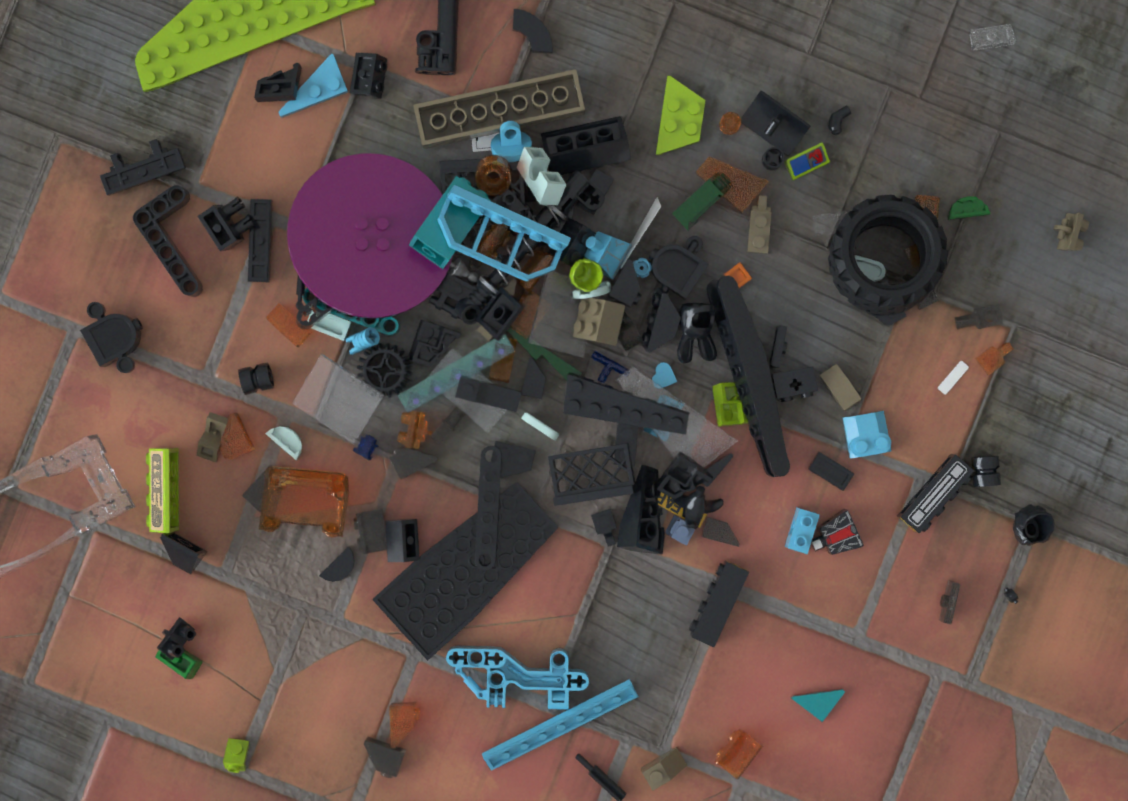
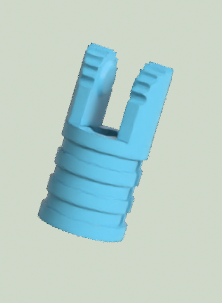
[345,327,380,355]

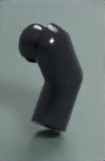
[828,105,851,135]

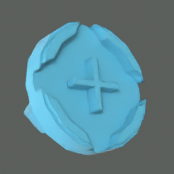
[491,121,532,162]

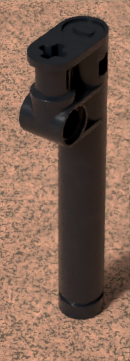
[415,0,459,75]

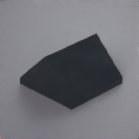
[476,286,526,341]

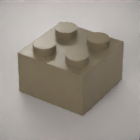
[573,298,625,346]

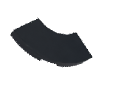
[513,9,553,54]

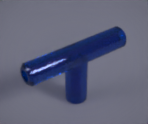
[591,351,630,383]

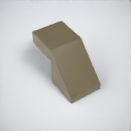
[197,412,229,463]

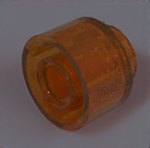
[475,155,512,196]

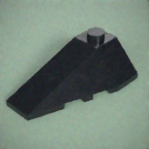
[617,465,665,554]

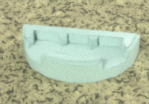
[572,281,612,299]
[265,426,302,460]

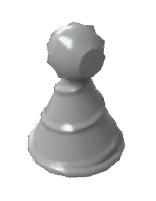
[449,257,479,283]

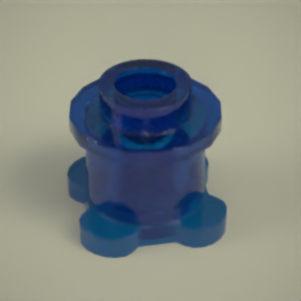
[352,434,379,460]

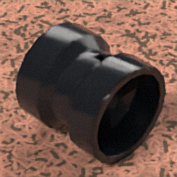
[762,147,785,171]

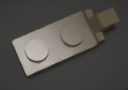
[747,195,772,254]

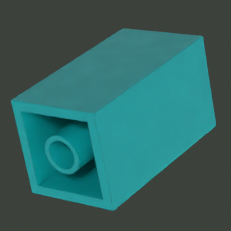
[409,176,491,269]

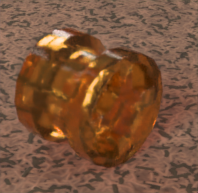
[719,112,741,135]

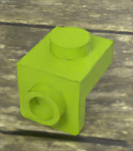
[223,738,250,773]

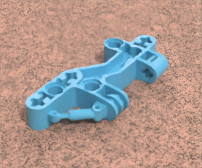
[446,646,589,710]

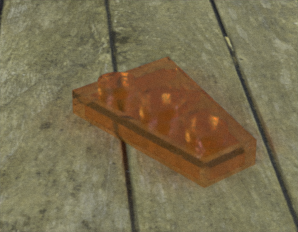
[695,156,769,213]

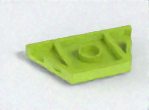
[656,76,706,156]

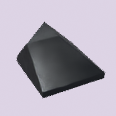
[160,532,207,574]

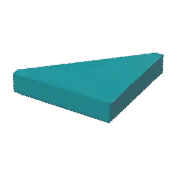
[791,689,845,722]

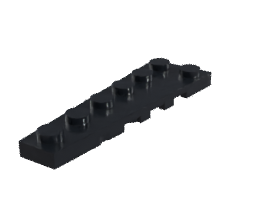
[563,372,690,435]

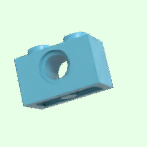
[785,507,820,554]

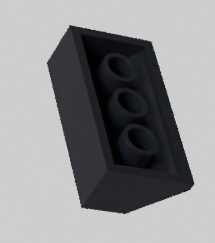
[541,116,631,176]

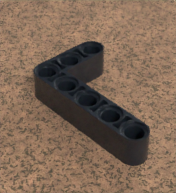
[133,185,203,297]

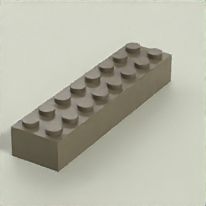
[413,69,585,149]

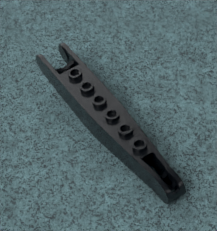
[706,276,790,477]

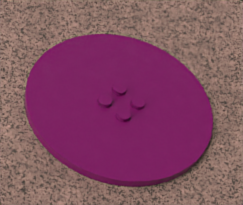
[287,153,453,318]

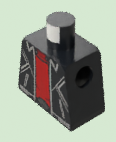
[811,509,864,555]

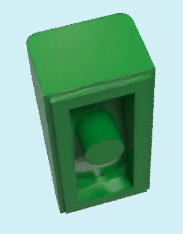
[155,650,203,679]

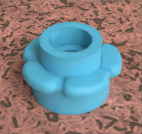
[633,258,652,278]

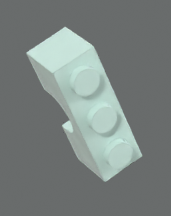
[516,147,566,206]

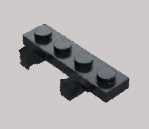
[100,139,186,196]

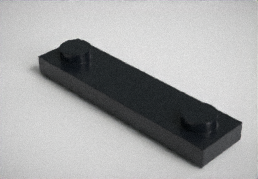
[248,199,272,283]

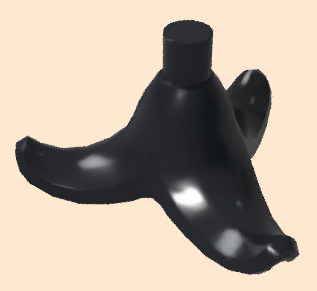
[672,486,724,529]

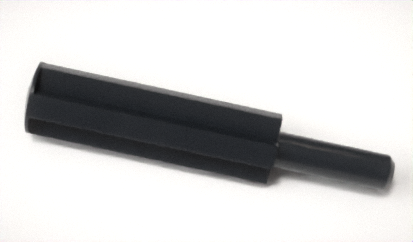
[575,754,627,801]

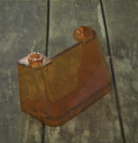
[259,467,349,537]

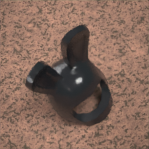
[677,303,717,364]

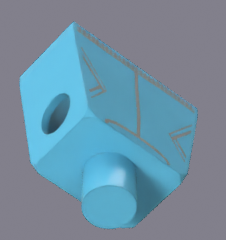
[584,231,632,279]

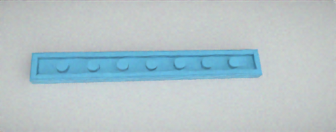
[482,679,639,771]

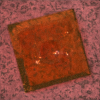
[475,223,510,264]

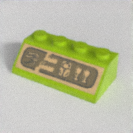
[146,448,179,533]

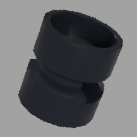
[238,362,274,395]
[971,456,1001,487]

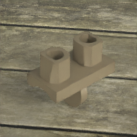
[1053,213,1089,251]

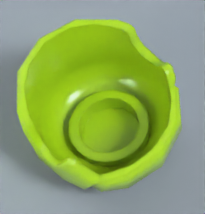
[569,258,603,292]

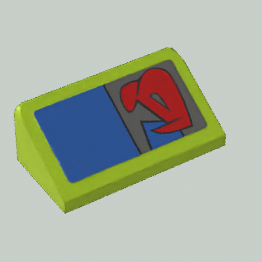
[784,142,830,180]

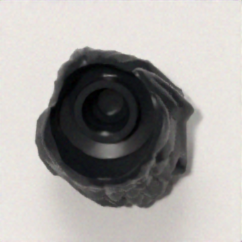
[1013,504,1055,546]

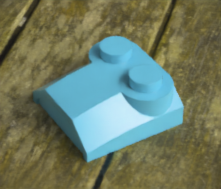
[843,411,891,458]

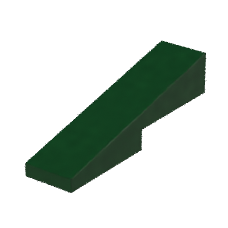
[508,327,582,381]

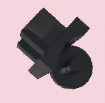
[157,617,196,660]

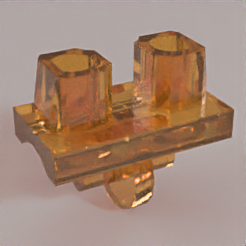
[397,410,433,449]

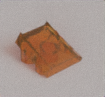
[515,251,554,292]

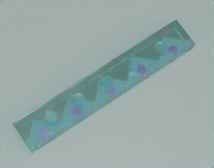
[397,334,515,413]

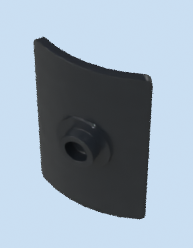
[740,91,811,156]

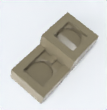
[820,364,862,412]

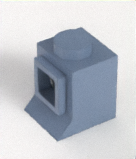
[665,515,695,546]

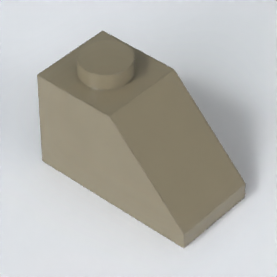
[641,747,687,791]

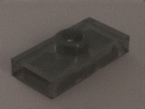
[939,580,960,624]

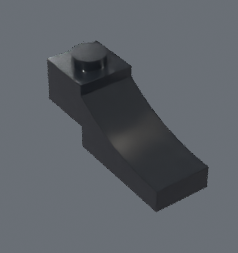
[455,376,522,412]

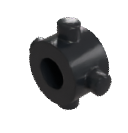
[1004,587,1018,604]

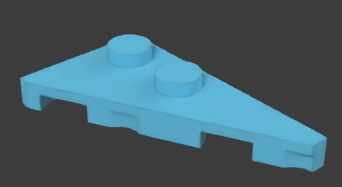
[279,54,348,118]

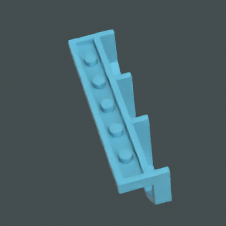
[437,185,571,282]

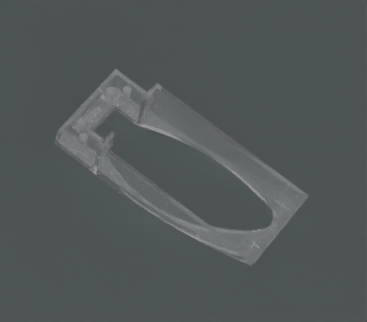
[0,434,136,579]

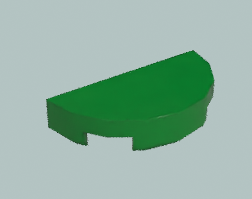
[948,196,990,220]

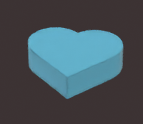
[651,362,677,389]

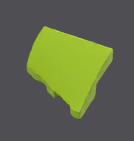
[712,382,749,427]

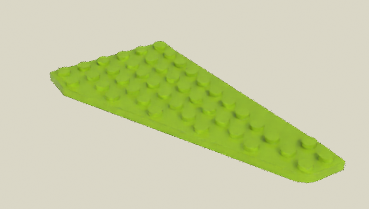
[135,0,376,92]

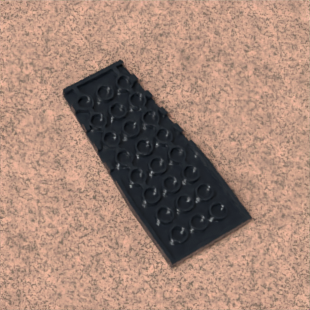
[372,482,558,661]

